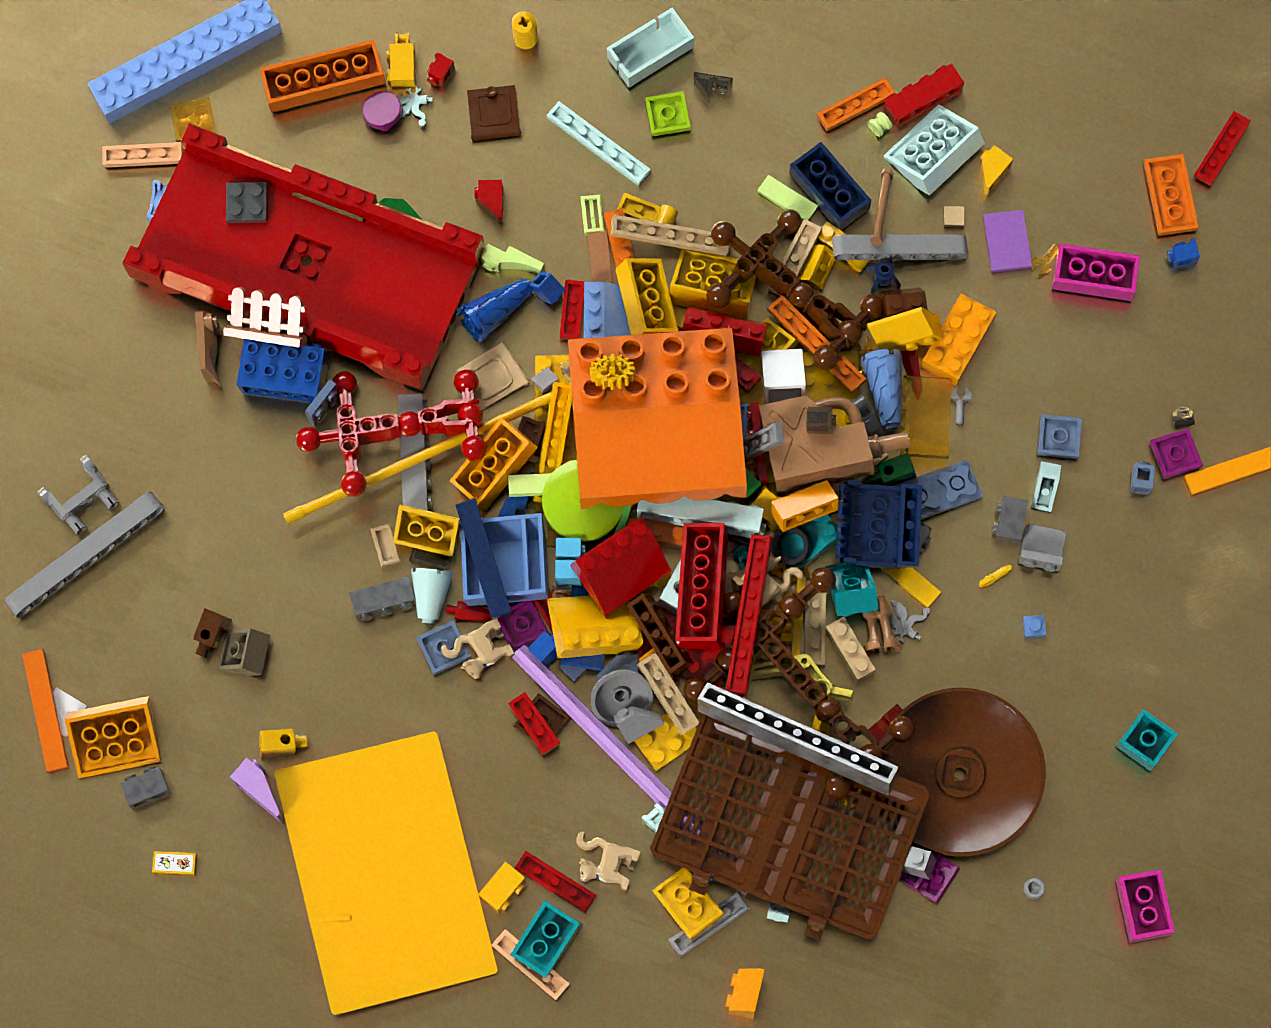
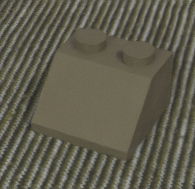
[218,628,270,676]

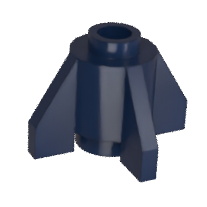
[865,260,901,295]

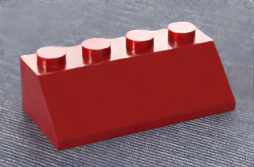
[682,305,768,357]

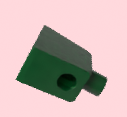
[868,452,917,486]

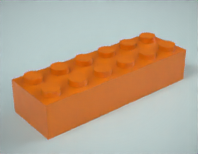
[259,39,386,113]

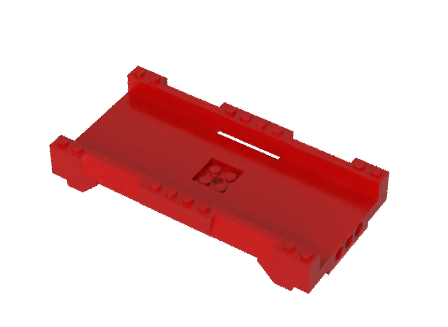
[122,123,485,391]

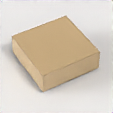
[944,206,964,228]

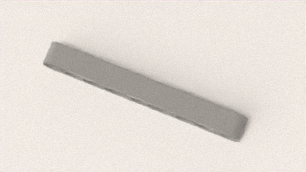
[4,492,164,618]

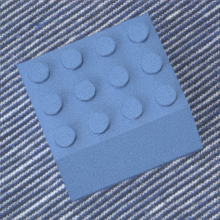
[460,513,549,606]

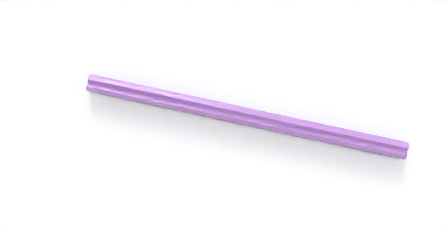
[512,645,747,893]

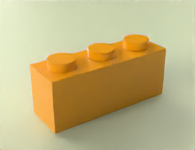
[771,480,838,532]

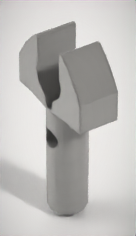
[950,386,971,425]

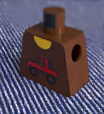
[193,608,232,658]

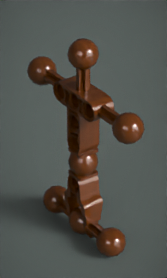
[706,209,883,371]

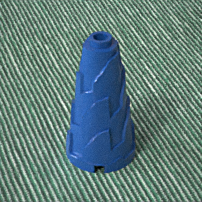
[457,278,532,342]

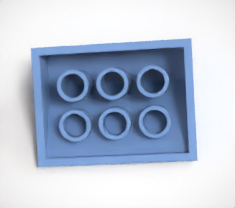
[584,282,631,338]

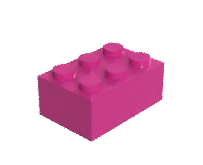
[1116,869,1175,943]

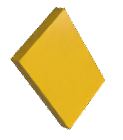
[652,868,724,941]

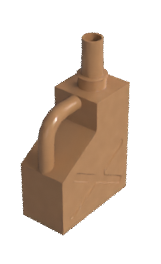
[759,395,910,495]

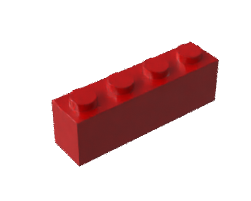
[883,63,964,128]

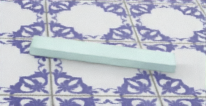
[547,101,651,186]

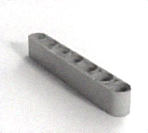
[832,235,968,260]

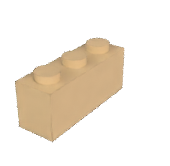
[826,617,876,685]

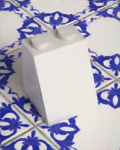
[761,349,806,404]

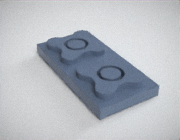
[893,460,983,520]

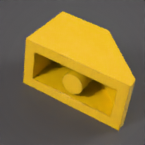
[980,145,1013,195]

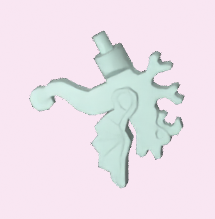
[398,86,433,126]

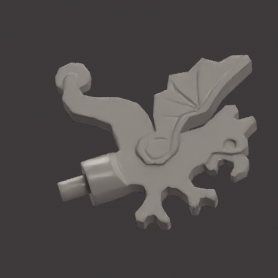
[889,600,930,643]

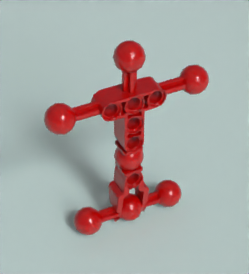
[296,369,487,497]

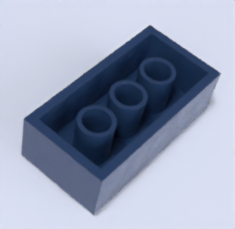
[789,142,871,230]

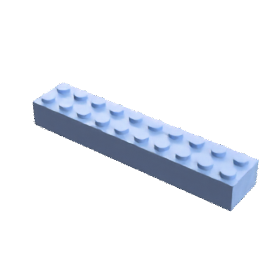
[87,0,282,124]

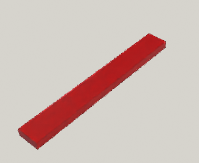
[726,534,773,697]

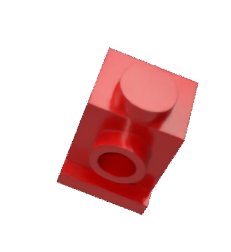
[427,52,455,87]

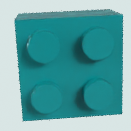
[1116,709,1178,772]

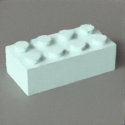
[607,8,694,87]

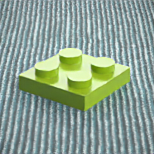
[645,91,691,137]

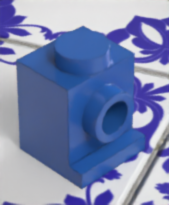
[1167,238,1200,268]

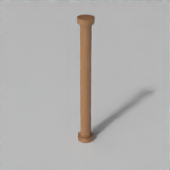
[870,169,894,245]

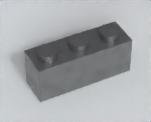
[349,576,416,621]

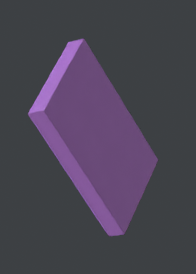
[983,210,1032,273]

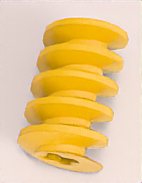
[512,11,538,50]

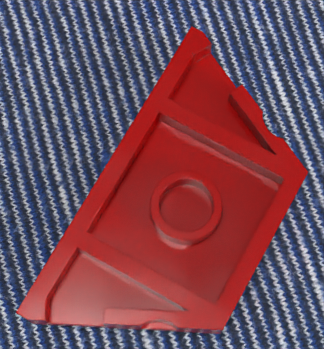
[681,625,736,688]

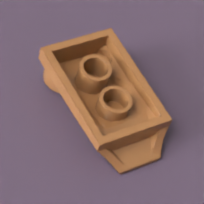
[195,311,222,387]

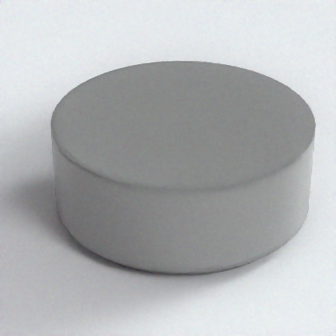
[1023,878,1045,900]

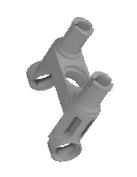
[38,455,119,535]

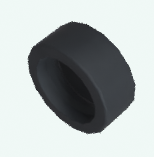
[772,526,813,565]

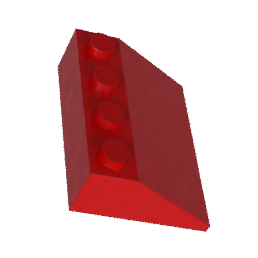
[570,516,672,616]

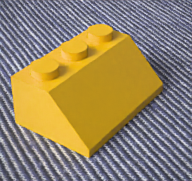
[867,307,943,354]
[393,504,461,557]

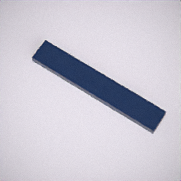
[456,498,512,620]

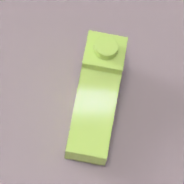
[480,244,545,275]

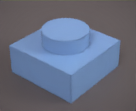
[1023,615,1046,638]

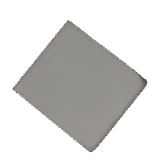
[531,367,559,395]

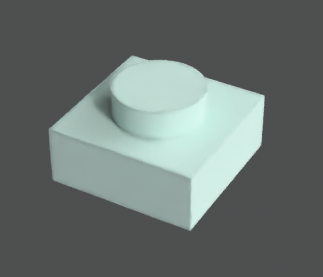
[767,902,790,923]

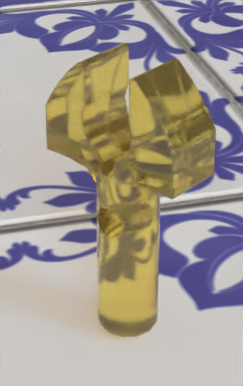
[1031,242,1059,276]
[852,336,873,374]

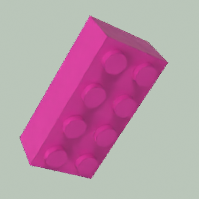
[1052,243,1140,301]

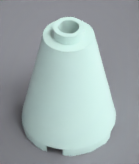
[411,568,453,624]

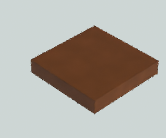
[513,693,572,741]

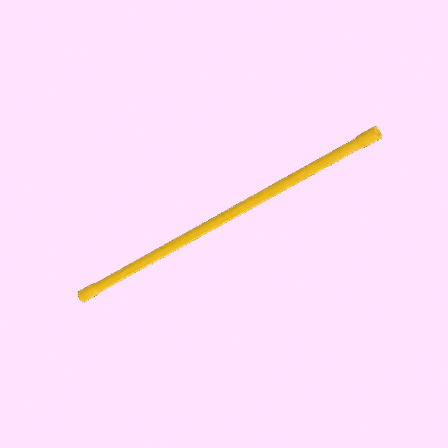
[283,383,571,525]

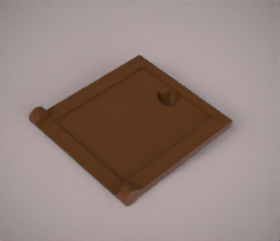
[467,85,522,141]

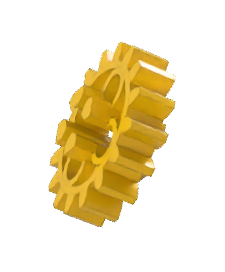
[590,354,635,390]

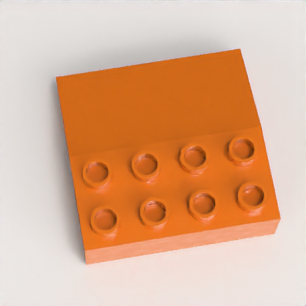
[568,328,747,509]

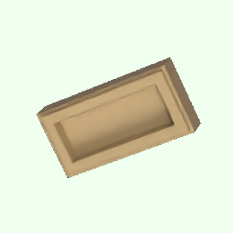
[370,523,401,568]

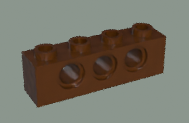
[627,593,694,675]

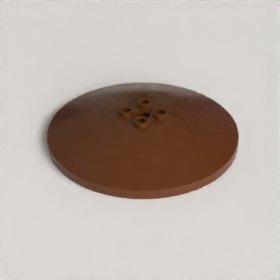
[883,688,1046,857]

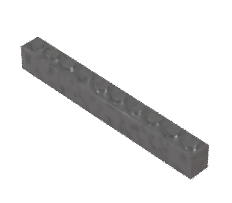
[698,682,899,796]

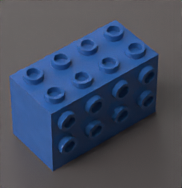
[237,339,330,403]

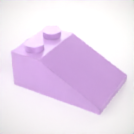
[230,758,285,824]

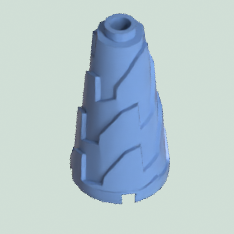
[861,349,903,431]

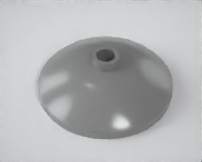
[590,670,653,727]

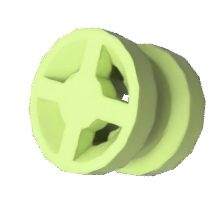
[867,112,892,137]

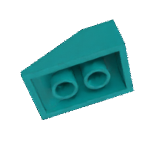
[771,514,840,576]
[825,563,878,617]
[510,900,583,978]

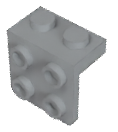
[1018,524,1066,572]

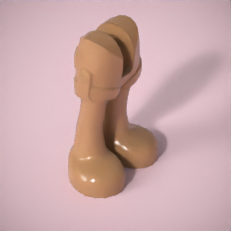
[862,596,902,656]

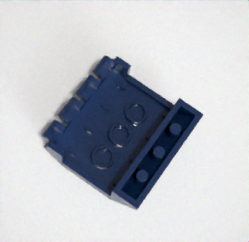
[835,480,922,569]

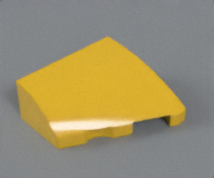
[761,317,799,351]

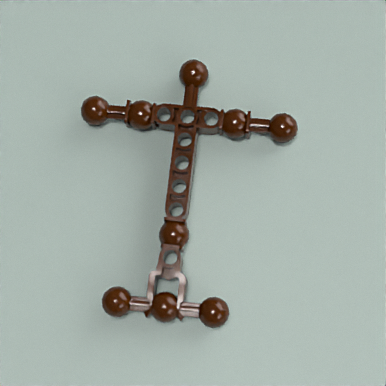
[684,567,915,798]

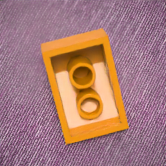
[725,968,765,1019]

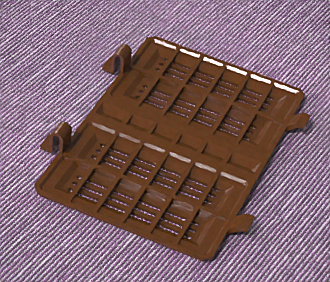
[650,707,930,940]

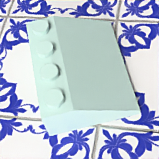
[884,104,985,196]

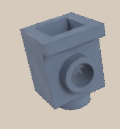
[1130,461,1155,494]

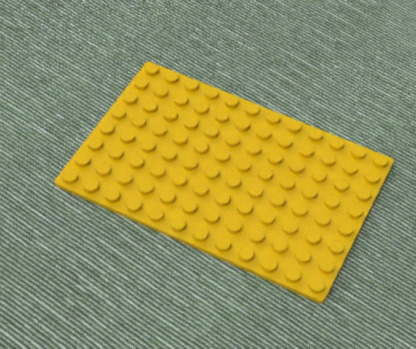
[274,731,498,1015]

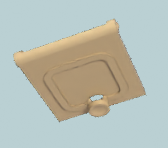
[457,341,530,411]

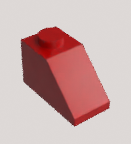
[474,180,503,224]

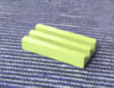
[580,194,604,236]

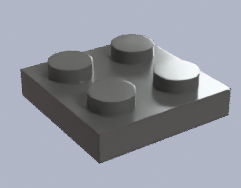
[226,182,267,223]

